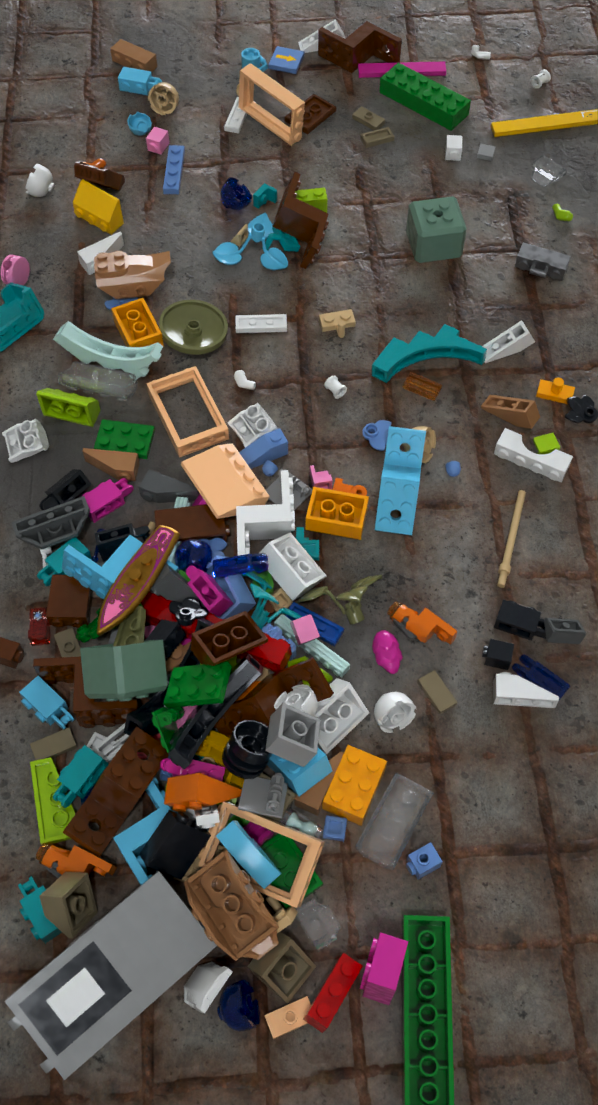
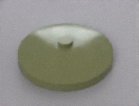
[159,300,228,355]

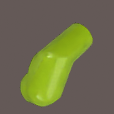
[552,203,573,222]

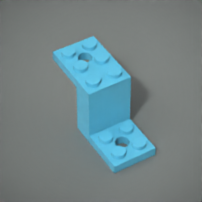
[375,426,426,535]
[62,535,178,599]
[113,777,178,885]

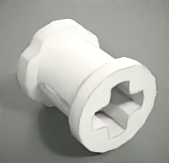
[531,69,551,88]
[324,376,347,399]

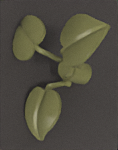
[296,574,383,624]

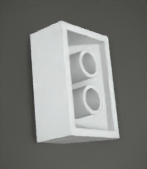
[256,532,326,601]
[315,678,369,754]

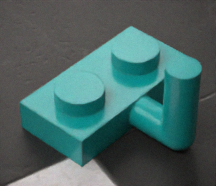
[262,227,301,252]

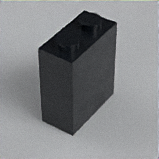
[139,810,211,880]

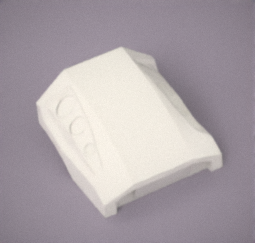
[227,403,278,448]
[2,419,49,463]
[184,962,233,1014]

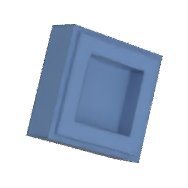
[323,815,347,842]

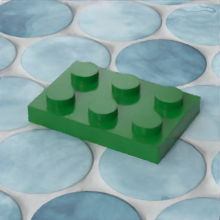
[93,419,155,459]
[163,662,232,708]
[260,834,323,910]

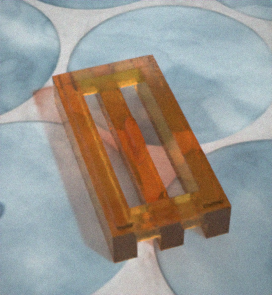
[403,372,442,401]

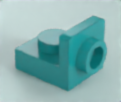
[253,183,277,209]

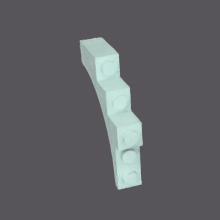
[53,321,163,380]

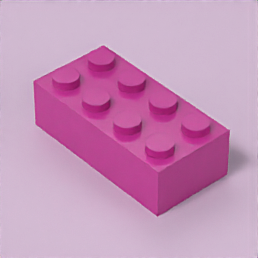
[360,932,409,1005]

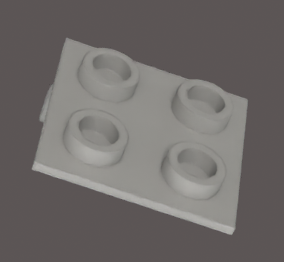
[266,469,313,511]
[238,773,288,819]

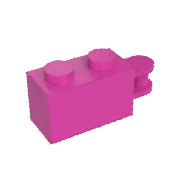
[82,478,134,523]
[186,566,234,617]
[160,758,226,781]

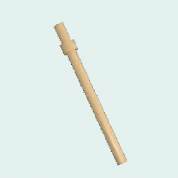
[497,490,526,588]

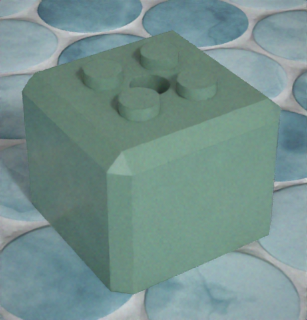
[406,196,467,263]
[80,639,168,701]

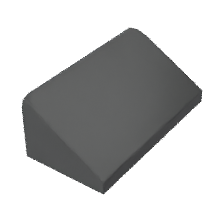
[544,618,586,644]

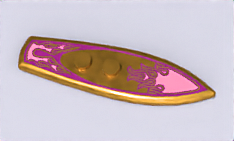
[97,525,180,636]

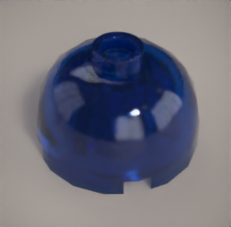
[220,177,252,211]
[174,539,212,572]
[217,979,260,1032]

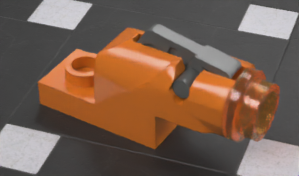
[387,601,457,645]
[36,843,117,878]

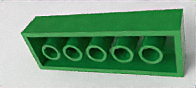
[379,62,471,131]

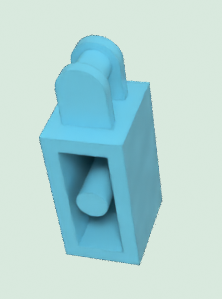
[118,67,162,95]
[19,676,75,730]

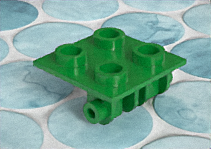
[152,706,184,753]

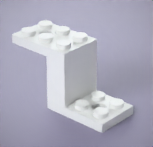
[236,470,295,575]

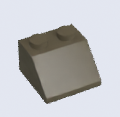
[40,872,98,938]
[247,932,316,1004]

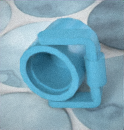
[241,48,268,72]

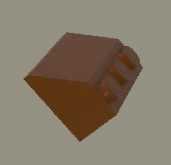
[191,611,268,666]

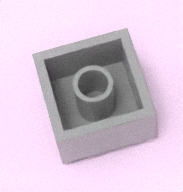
[265,703,321,767]

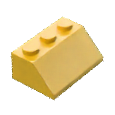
[73,179,124,235]

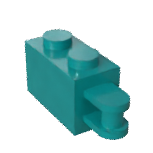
[37,537,92,586]
[53,745,109,808]
[18,876,62,944]

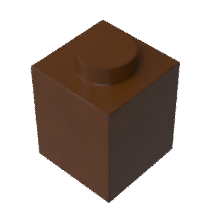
[0,637,24,669]

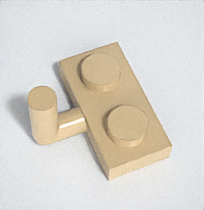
[319,309,356,338]
[265,896,298,933]

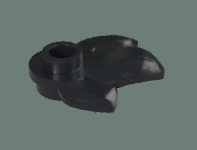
[565,395,598,423]
[169,597,209,626]

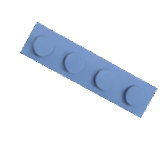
[163,145,185,194]

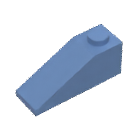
[239,428,288,469]

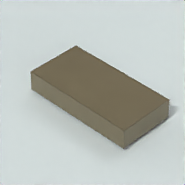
[360,127,395,148]
[417,670,458,714]
[30,727,77,760]

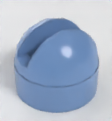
[262,460,278,476]
[445,461,461,477]

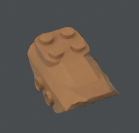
[94,251,171,299]
[184,849,279,961]

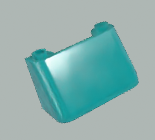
[0,282,44,352]

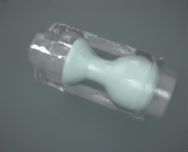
[279,806,324,839]

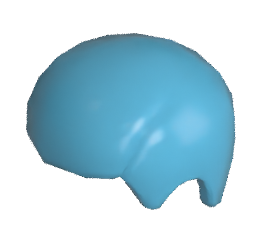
[127,112,152,136]

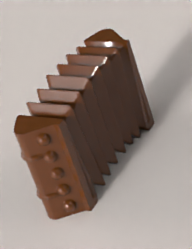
[74,161,125,191]

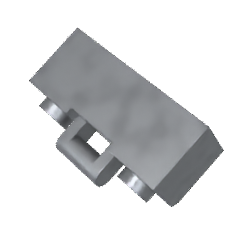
[515,242,571,280]

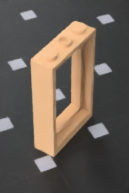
[238,63,305,146]
[146,366,229,458]
[198,801,325,908]

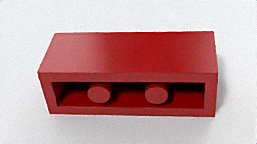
[303,953,363,1033]

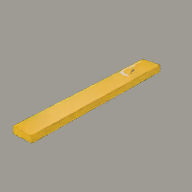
[491,109,598,137]

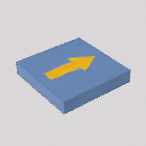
[268,46,305,74]

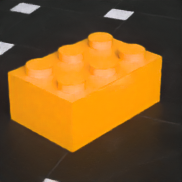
[111,298,164,347]
[306,487,369,540]
[322,745,387,826]

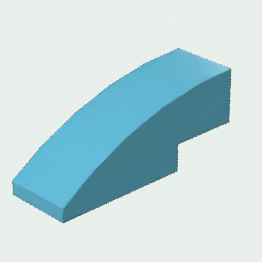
[216,821,282,889]

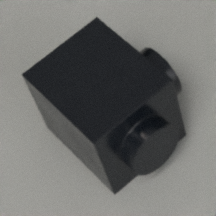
[482,639,514,670]

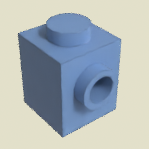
[406,842,443,880]

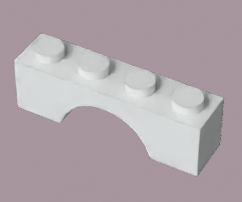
[494,428,573,482]

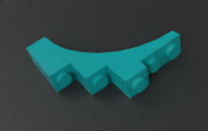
[372,324,487,383]

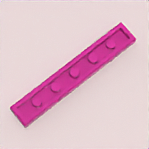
[358,61,446,78]

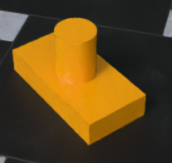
[536,377,575,404]

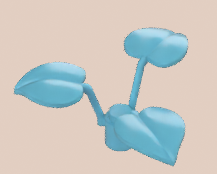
[212,213,288,270]

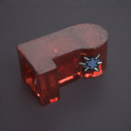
[28,607,50,646]

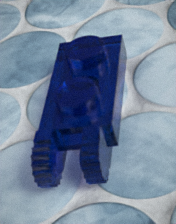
[213,553,269,578]
[512,654,570,701]

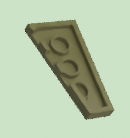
[113,606,146,646]

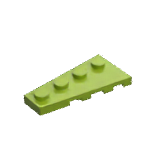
[30,757,76,846]

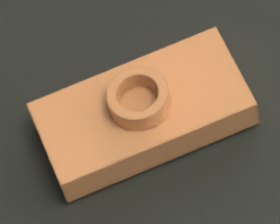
[264,996,311,1039]

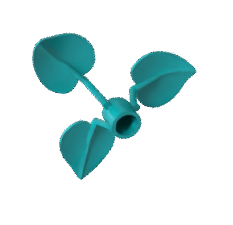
[242,570,302,630]

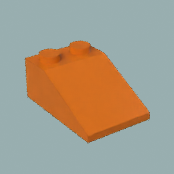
[164,773,242,812]

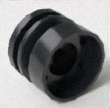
[222,720,272,779]

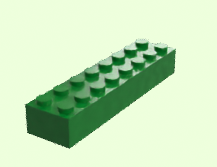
[402,915,454,1105]

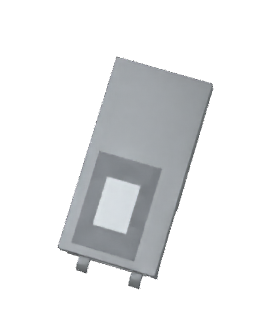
[5,871,217,1080]

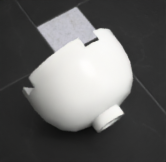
[25,164,54,197]
[274,684,318,716]
[374,691,416,733]

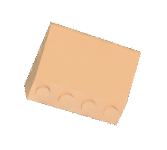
[181,443,270,519]

